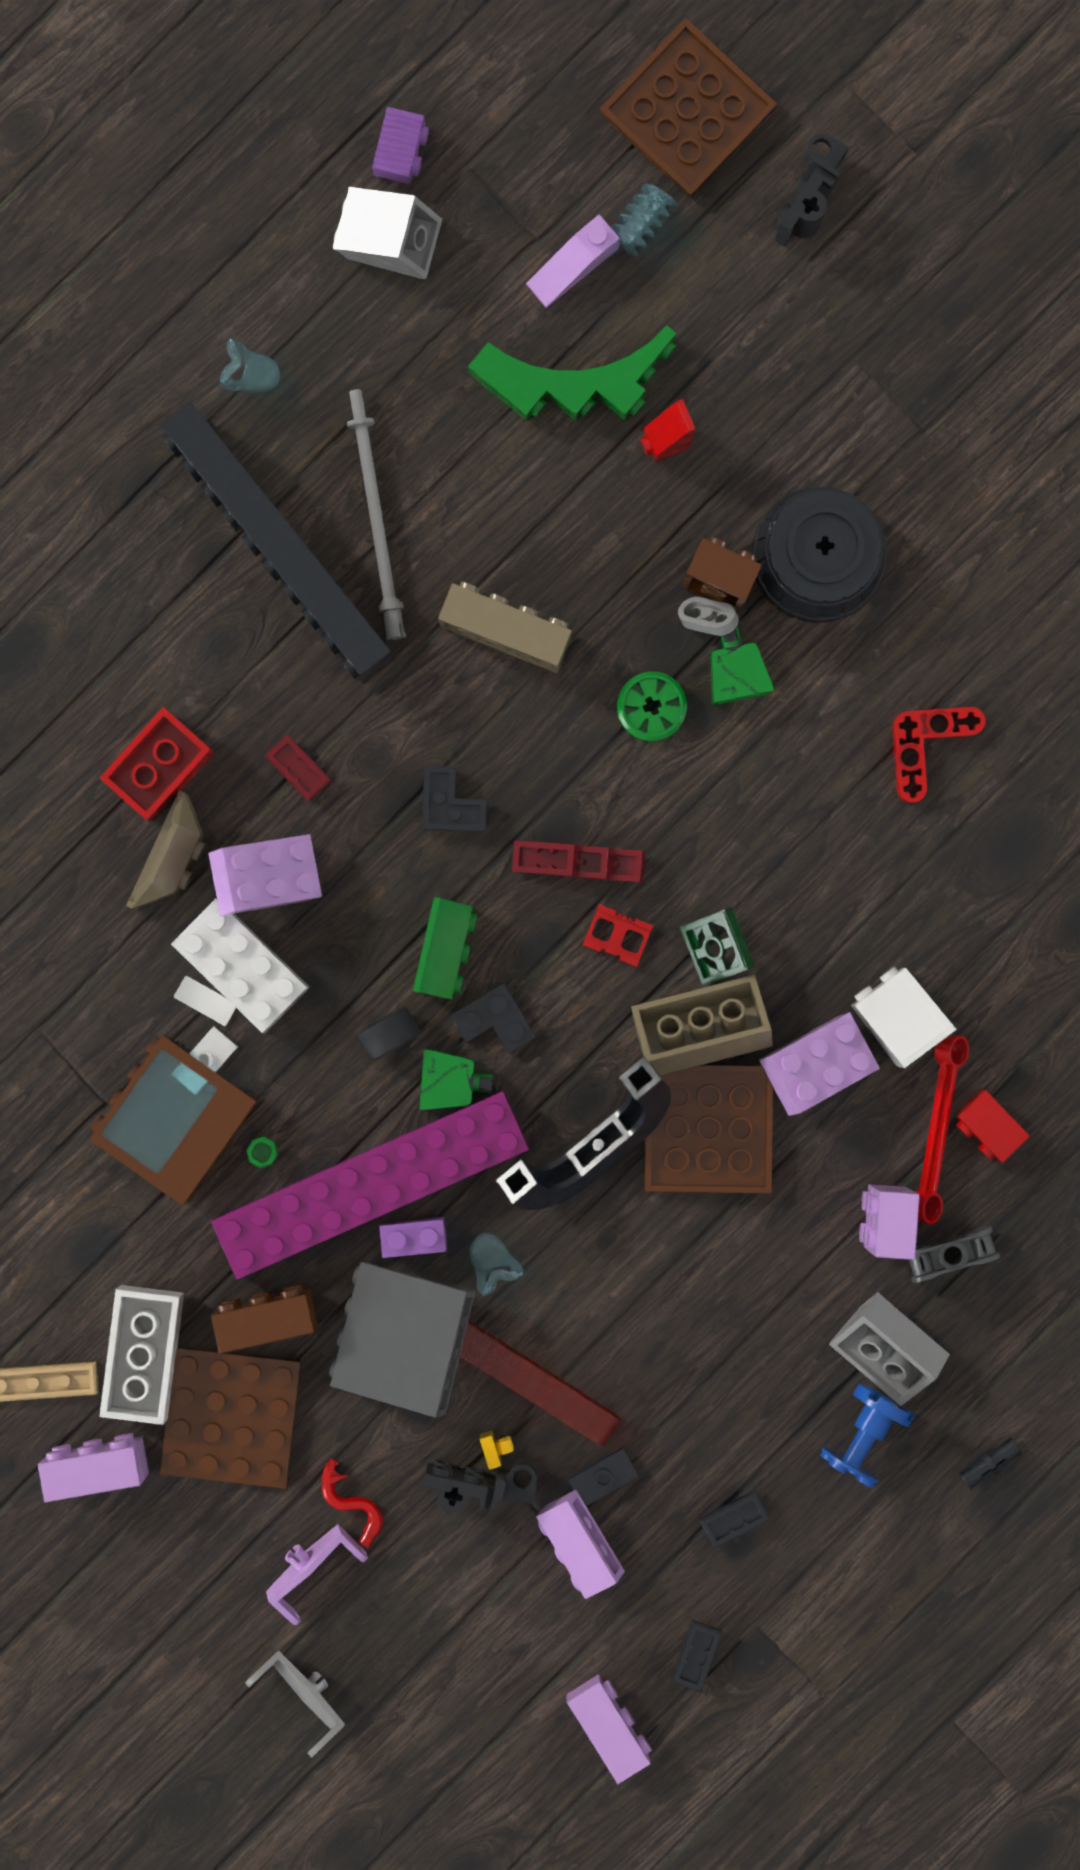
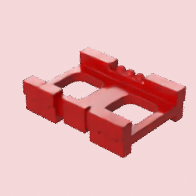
[583,904,653,967]

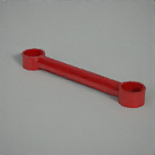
[915,1034,969,1224]

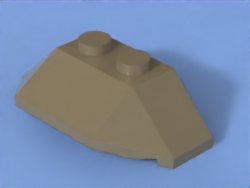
[126,790,206,909]

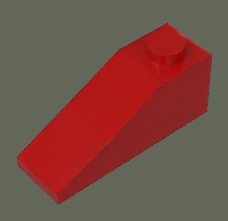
[640,399,695,462]

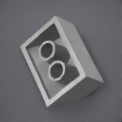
[829,1292,950,1406]

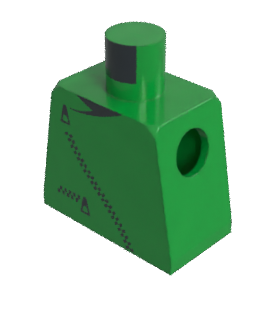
[710,628,774,706]
[420,1048,493,1110]

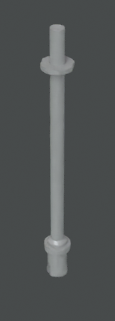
[347,389,406,641]

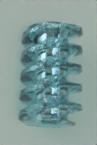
[610,183,677,256]

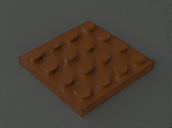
[599,18,777,198]
[644,1065,773,1193]
[160,1347,301,1489]

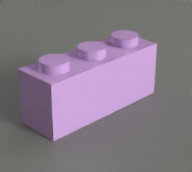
[536,1490,625,1599]
[567,1674,652,1784]

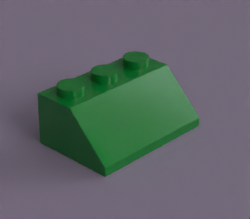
[413,897,478,999]

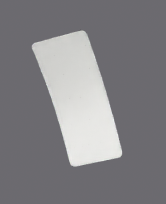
[174,976,236,1026]

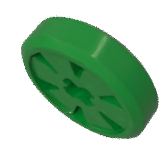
[617,672,687,742]

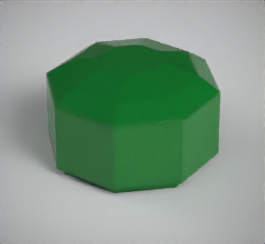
[246,1136,279,1168]

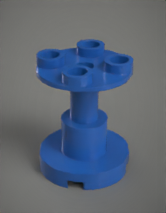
[820,1383,915,1488]

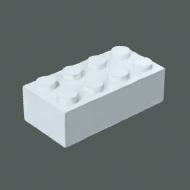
[171,898,310,1033]
[100,1285,184,1425]

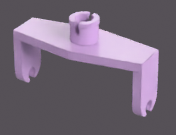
[266,1524,368,1625]

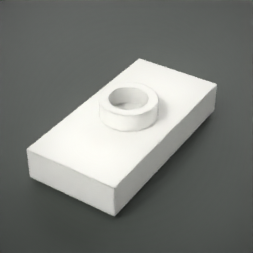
[172,1026,238,1095]

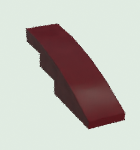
[512,840,646,883]

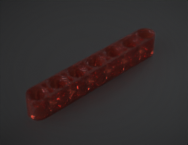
[460,1321,621,1447]

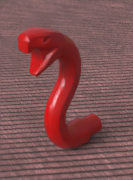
[322,1459,383,1548]

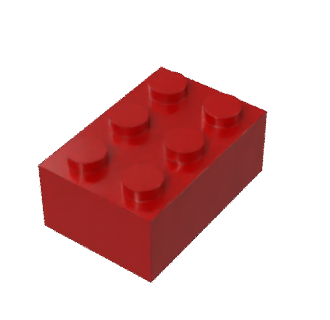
[100,707,215,823]

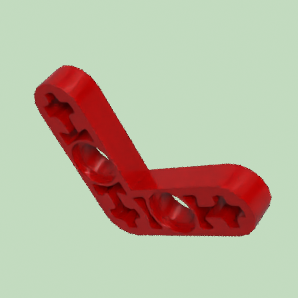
[892,707,986,804]

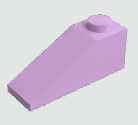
[526,214,620,309]

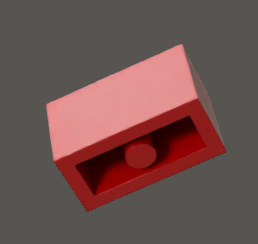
[954,1089,1030,1163]

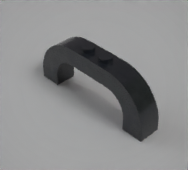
[497,1057,671,1210]

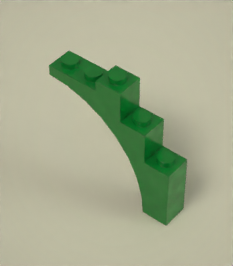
[468,325,676,421]

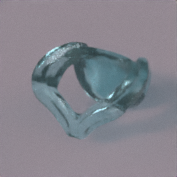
[220,339,280,393]
[469,1233,524,1297]

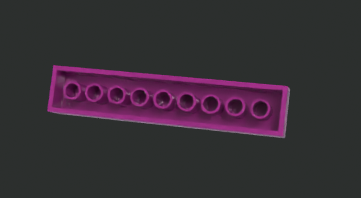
[211,1090,529,1280]

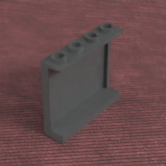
[330,1261,476,1418]

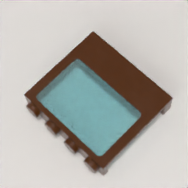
[89,1035,259,1206]

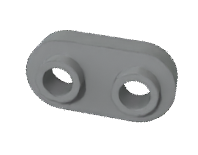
[678,597,739,636]

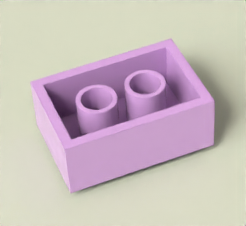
[208,834,322,916]
[759,1012,880,1116]
[859,1184,919,1260]
[38,1433,149,1502]

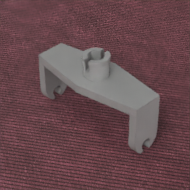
[245,1651,345,1758]

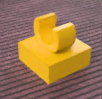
[480,1430,514,1470]

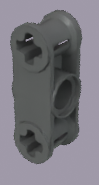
[909,1226,1001,1283]

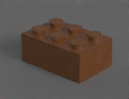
[682,537,762,613]
[211,1284,319,1354]

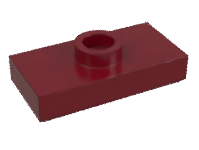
[265,734,332,802]

